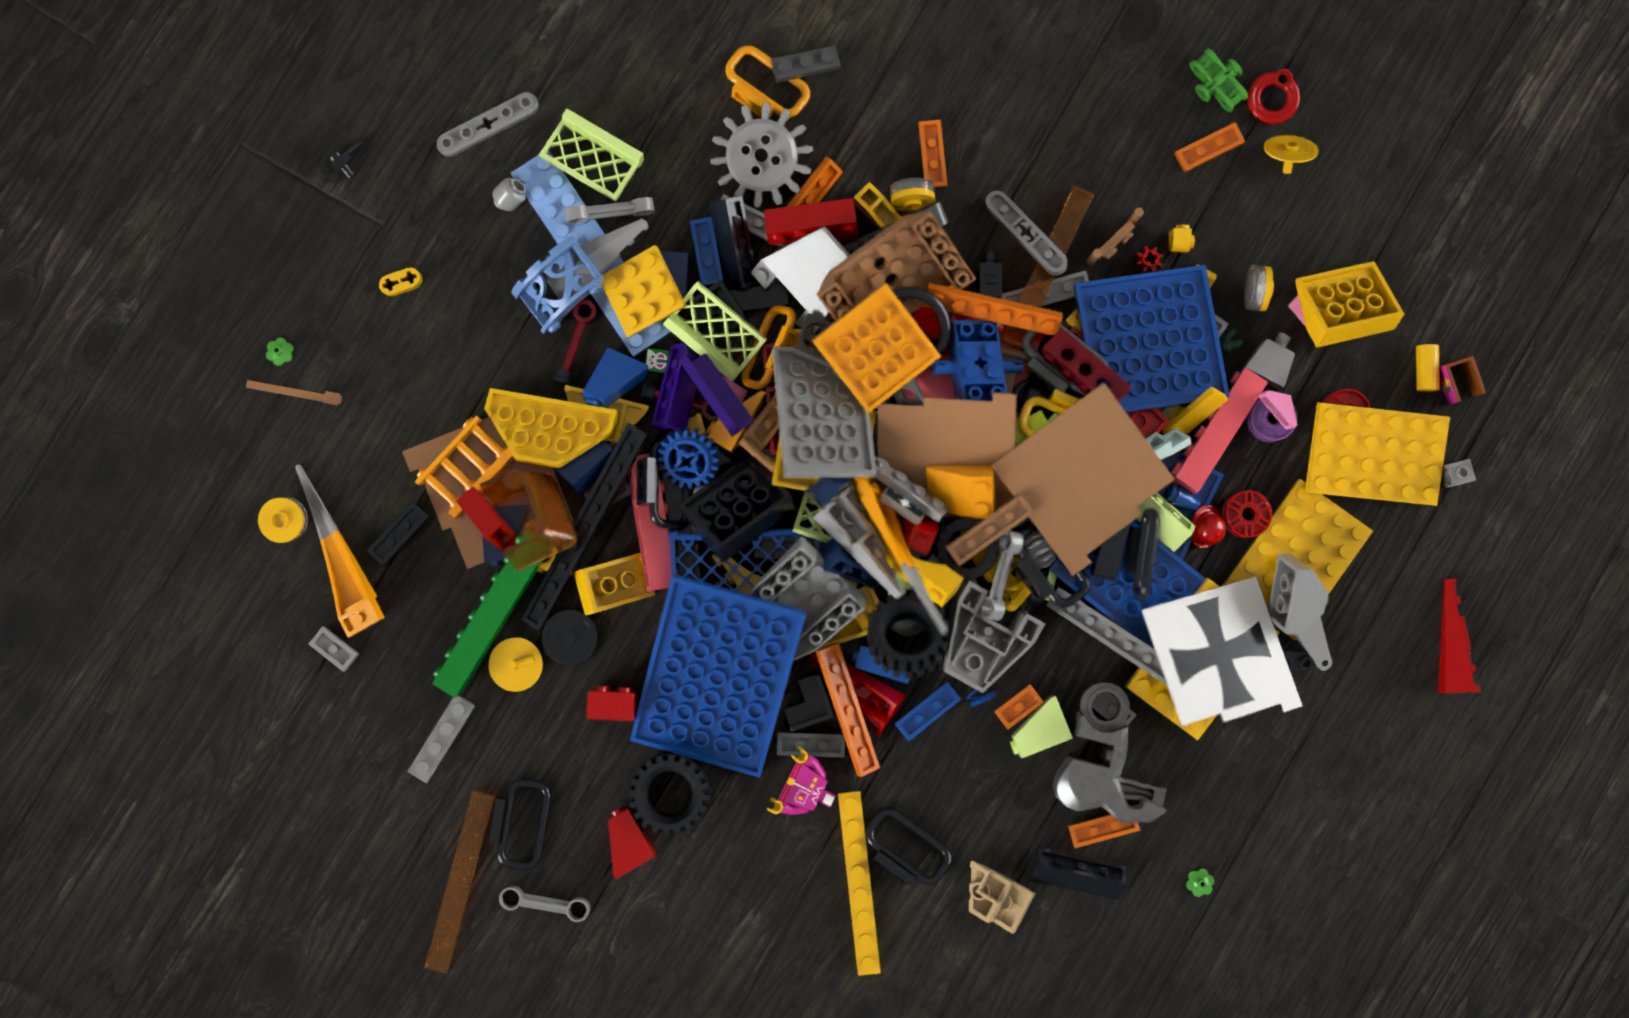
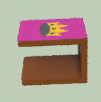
[1440,356,1486,405]

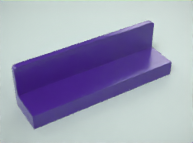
[651,343,700,433]
[679,354,754,436]

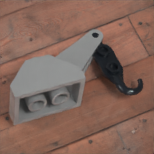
[1268,553,1332,671]

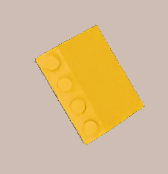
[1295,261,1404,348]

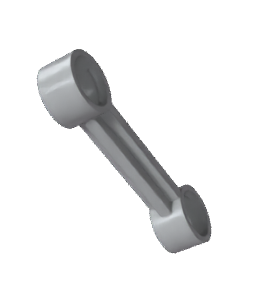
[564,197,655,224]
[980,531,1023,621]
[499,885,590,922]

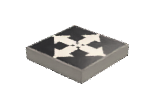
[879,487,925,525]

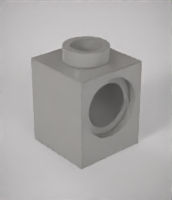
[1442,459,1476,488]

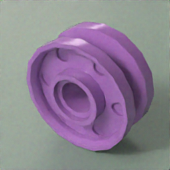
[1246,398,1297,442]

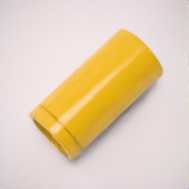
[1416,344,1440,392]

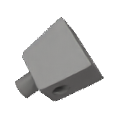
[1241,332,1295,390]

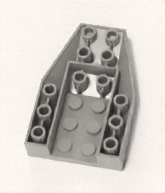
[748,536,866,660]

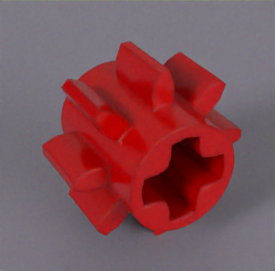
[1135,246,1163,274]

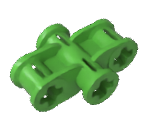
[1190,49,1248,112]

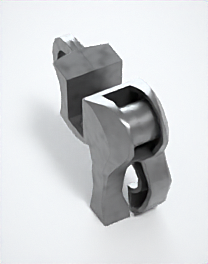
[1053,682,1167,823]

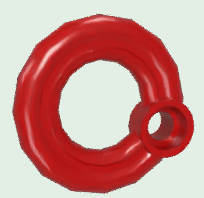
[1247,69,1300,124]

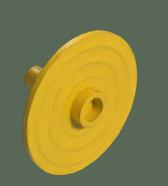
[1264,135,1318,174]
[489,638,543,692]

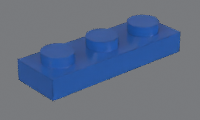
[690,217,723,287]
[894,682,961,742]

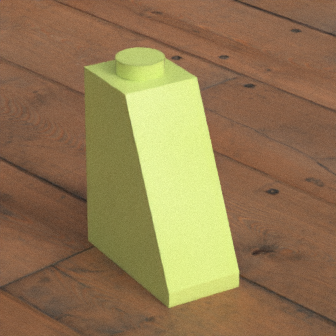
[1010,695,1073,758]

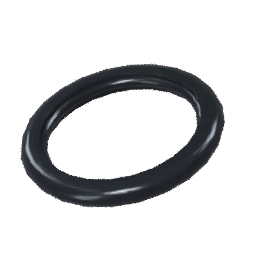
[891,286,951,367]

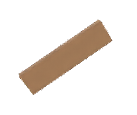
[945,493,1034,566]

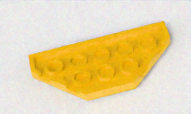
[484,388,619,468]

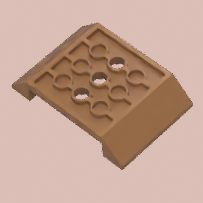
[816,211,976,321]

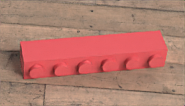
[1171,367,1268,495]
[628,454,679,592]

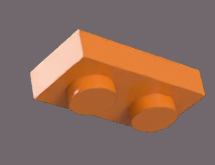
[994,684,1044,729]

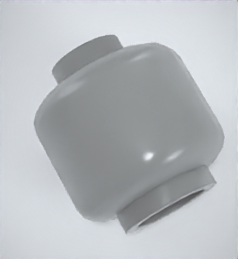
[492,178,526,212]

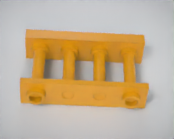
[415,416,515,519]

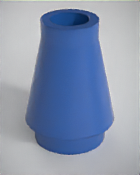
[1165,484,1200,512]

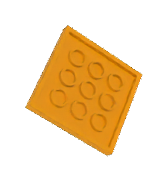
[812,283,941,413]

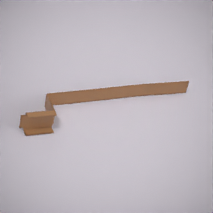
[246,380,342,405]

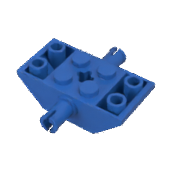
[932,320,1023,402]

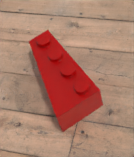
[764,198,859,245]

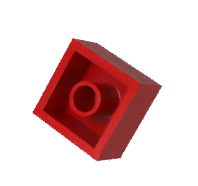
[587,685,638,721]

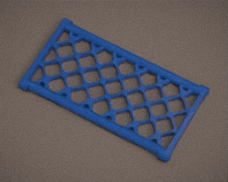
[668,524,820,592]

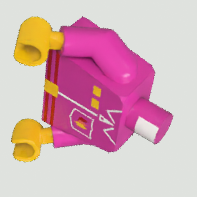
[767,747,836,815]

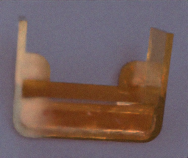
[480,469,577,571]

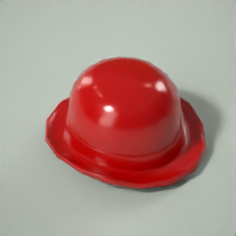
[1191,505,1226,549]

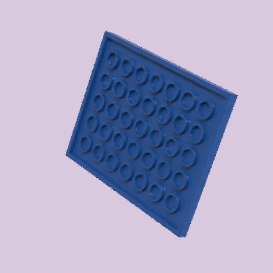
[630,574,807,778]

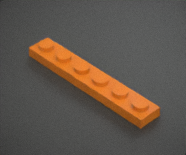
[923,283,1063,336]
[816,642,880,777]

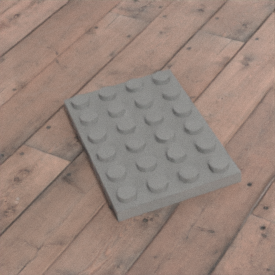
[772,347,877,478]

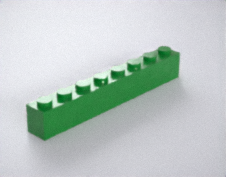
[432,529,554,698]

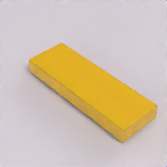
[1162,387,1228,435]

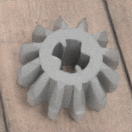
[1023,530,1056,569]

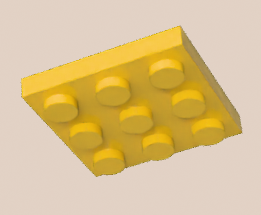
[602,245,686,337]

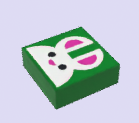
[645,348,670,373]

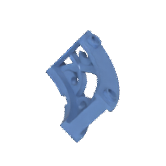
[511,235,605,334]

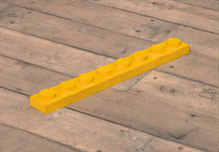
[838,791,881,976]

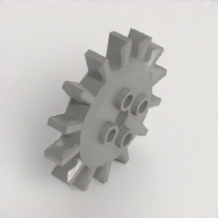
[711,103,814,207]

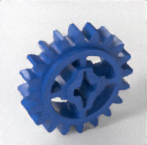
[657,427,721,489]

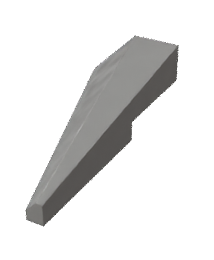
[542,219,649,299]
[812,485,906,599]

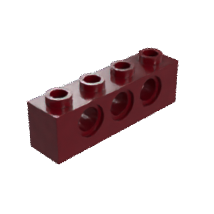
[1042,327,1131,403]

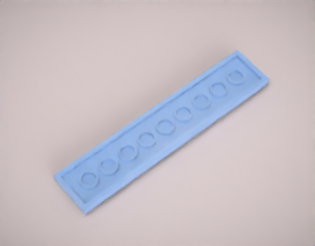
[511,151,671,357]

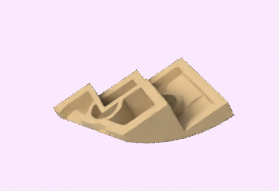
[969,861,1035,934]

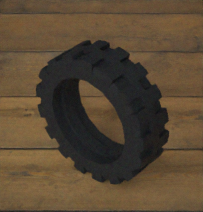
[937,518,998,579]

